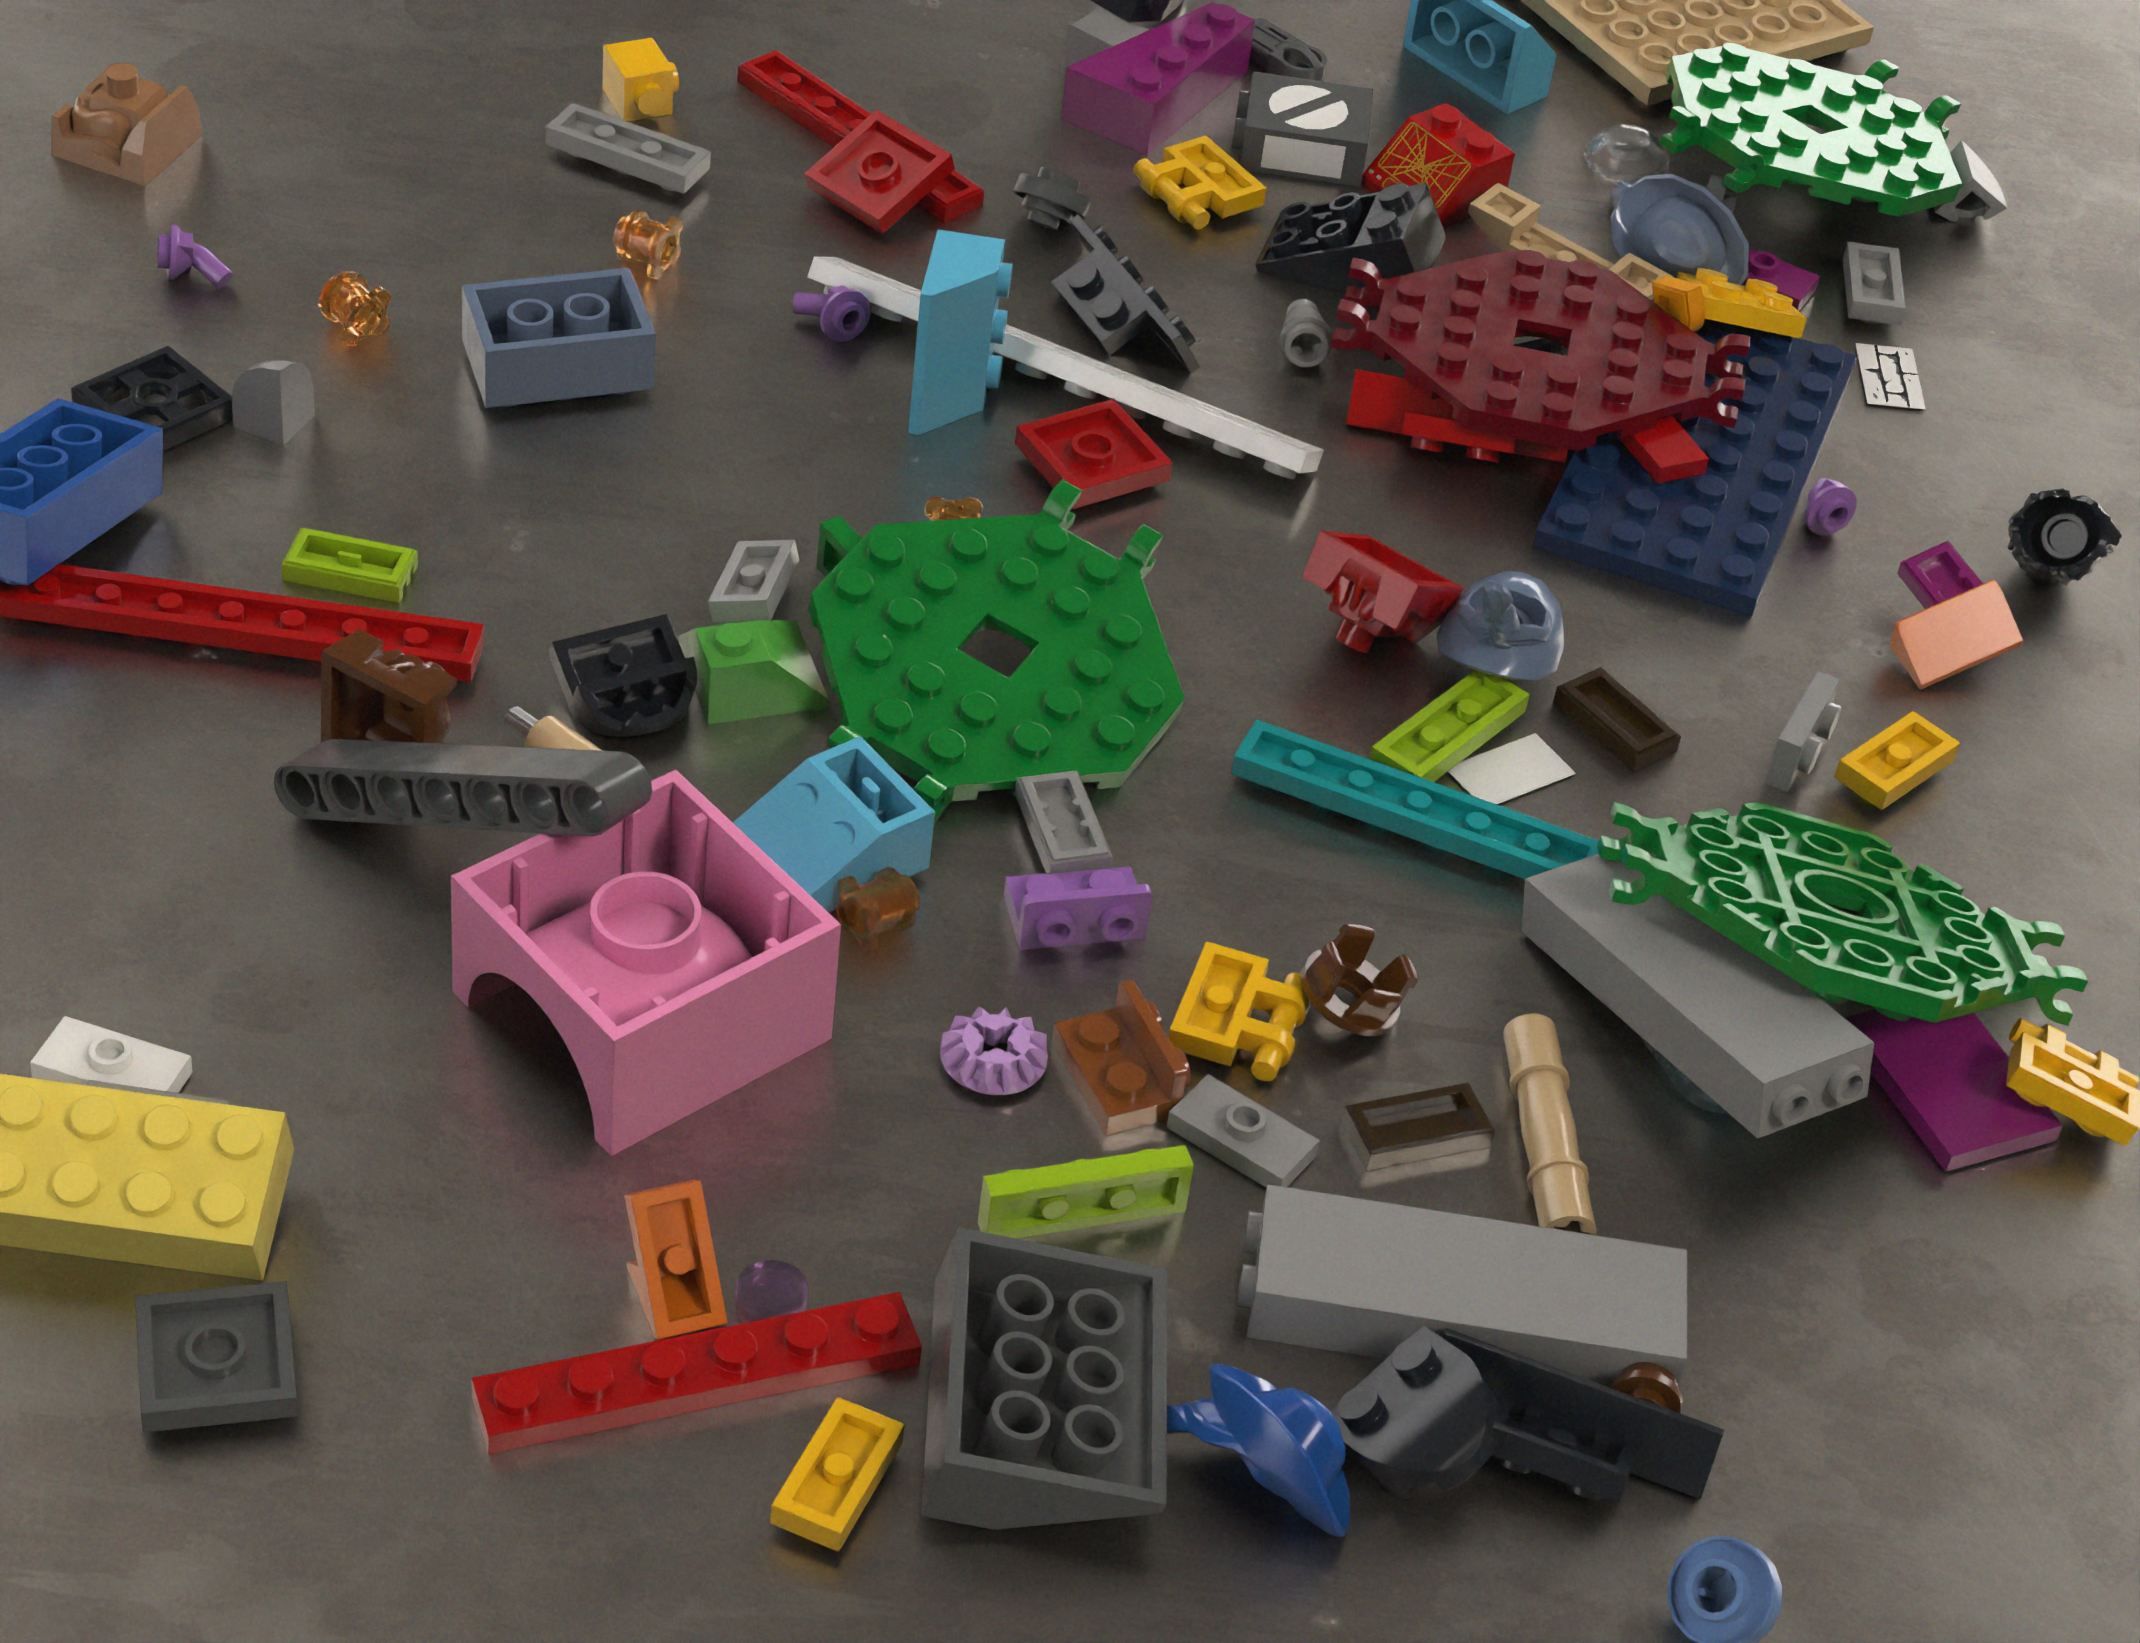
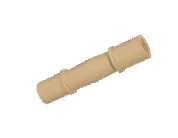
[1503,1013,1597,1235]

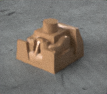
[51,63,203,186]

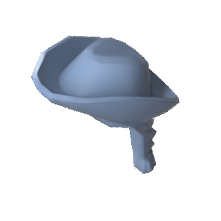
[1609,174,1749,285]
[1436,570,1565,681]

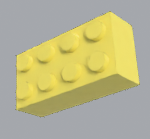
[0,1074,294,1281]

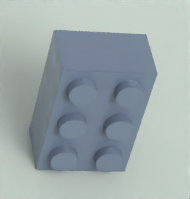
[462,268,656,408]

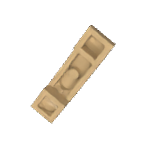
[1468,183,1673,300]

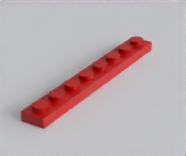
[0,564,484,682]

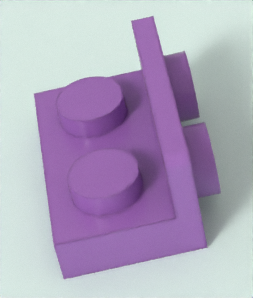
[1003,866,1153,950]

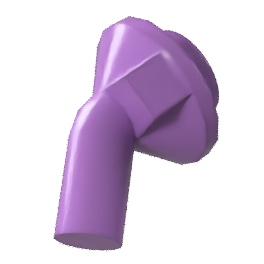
[157,224,233,289]
[793,285,871,342]
[1804,478,1857,535]

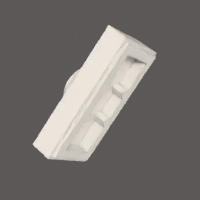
[30,1016,193,1093]

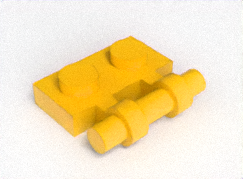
[1133,135,1267,230]
[1168,941,1310,1081]
[2006,1017,2140,1147]

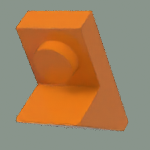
[624,1179,728,1340]

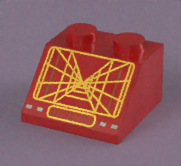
[1361,103,1515,228]

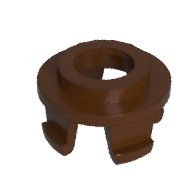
[1300,923,1418,1036]

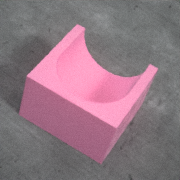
[451,769,841,1156]

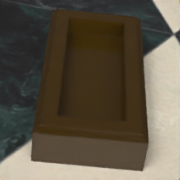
[1553,667,1681,772]
[1341,1083,1495,1171]

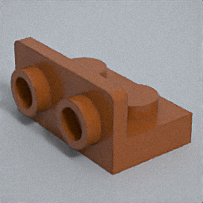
[1052,980,1191,1136]

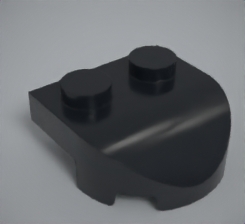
[548,614,697,737]
[1329,1325,1502,1498]

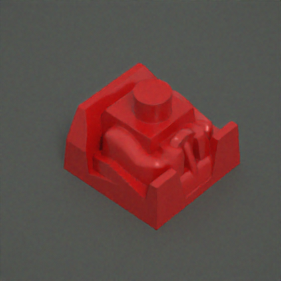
[1302,530,1464,653]

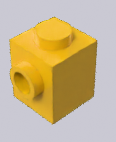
[602,37,679,122]

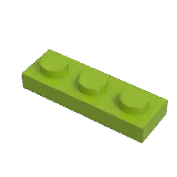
[1369,670,1530,782]
[978,1145,1194,1239]

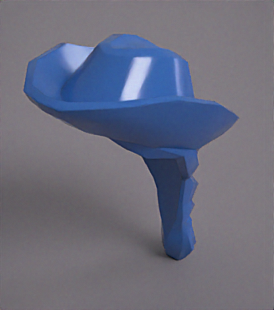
[1167,1363,1350,1538]

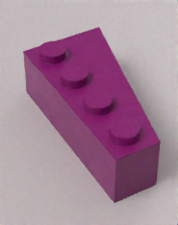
[1061,2,1255,156]

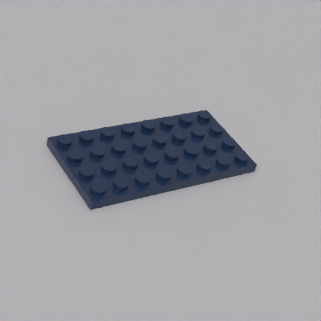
[1532,299,1858,617]

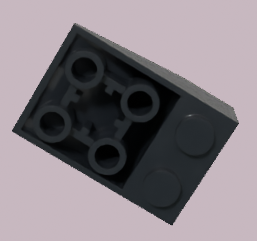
[1255,183,1446,294]

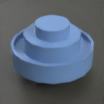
[1667,1536,1782,1643]

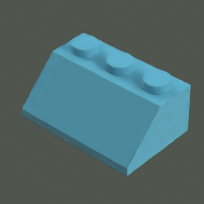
[1403,0,1557,114]
[908,229,1013,435]

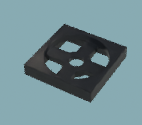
[71,346,233,451]

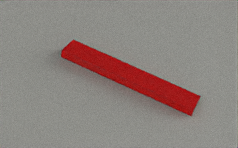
[737,50,985,223]

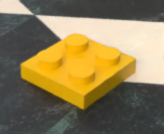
[1677,268,1807,339]

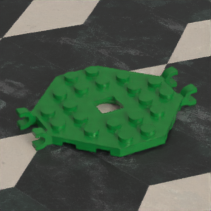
[1659,43,1962,217]
[808,479,1185,824]
[1597,802,2088,1026]

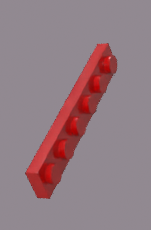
[472,1292,922,1455]

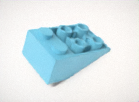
[733,736,935,913]

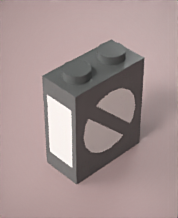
[1232,72,1373,187]

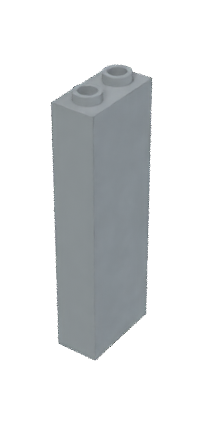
[1521,854,1874,1139]
[1236,1184,1687,1387]

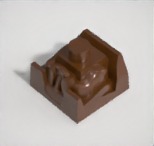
[321,629,457,744]

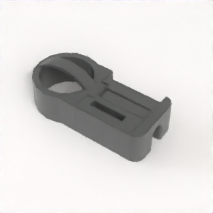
[1249,18,1327,82]

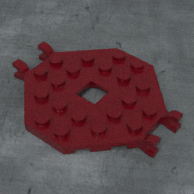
[1331,250,1751,451]

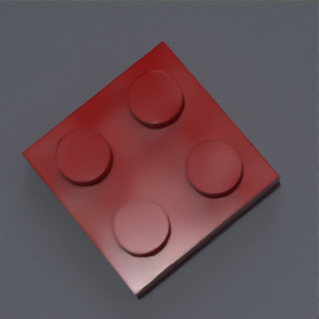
[804,109,955,234]
[1015,399,1173,510]

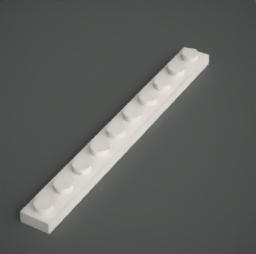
[807,256,1324,479]

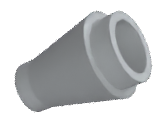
[1279,299,1333,367]

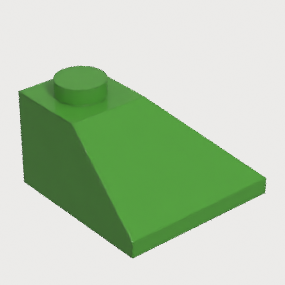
[678,620,828,725]

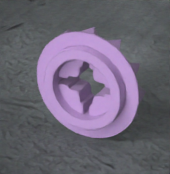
[940,1006,1048,1095]

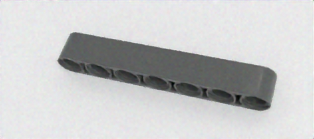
[274,739,652,836]

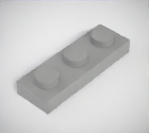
[545,102,711,194]

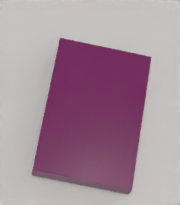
[1846,1009,2063,1172]

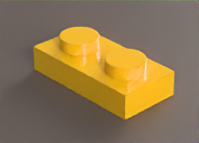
[1834,711,1960,810]
[770,1397,905,1552]

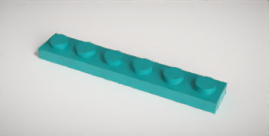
[1231,719,1599,879]

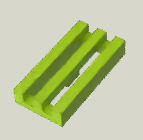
[281,527,418,604]

